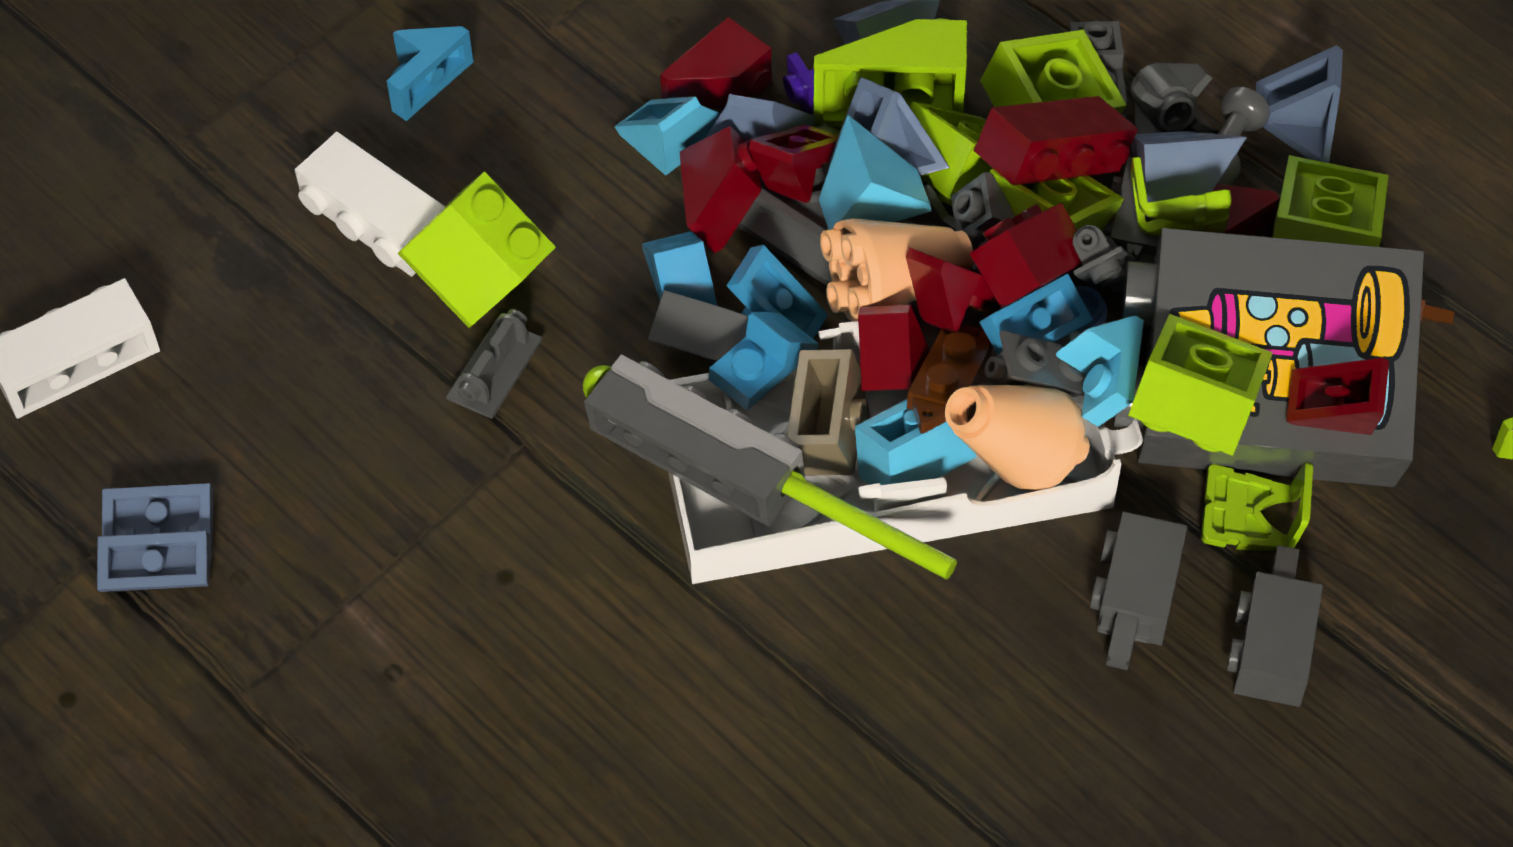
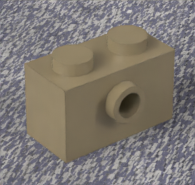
[787,349,869,476]

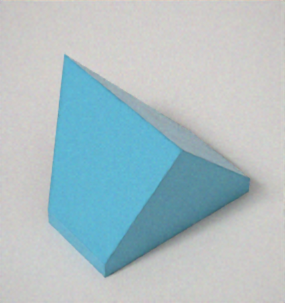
[614,97,720,176]
[819,114,932,230]

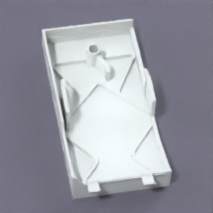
[668,321,1143,584]

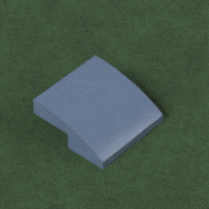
[97,483,214,592]

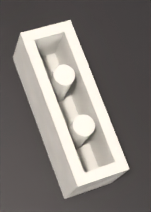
[295,132,445,277]
[0,278,160,419]

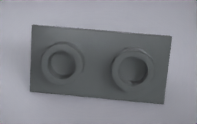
[1073,225,1138,289]
[446,309,543,419]
[985,330,1087,397]

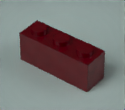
[974,96,1138,186]

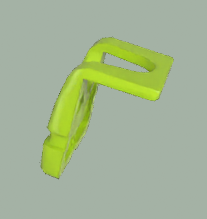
[1130,157,1231,237]
[1201,462,1313,551]

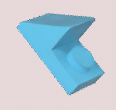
[1056,315,1144,427]

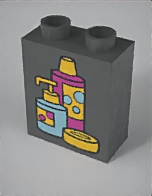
[1113,228,1424,487]

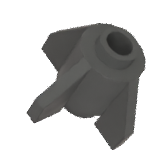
[1131,62,1214,134]

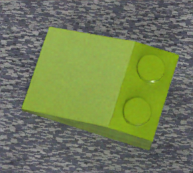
[814,18,967,127]
[1272,155,1389,247]

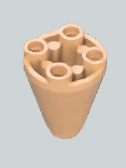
[820,218,973,322]
[945,385,1090,493]

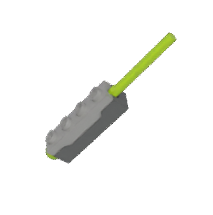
[583,354,957,580]

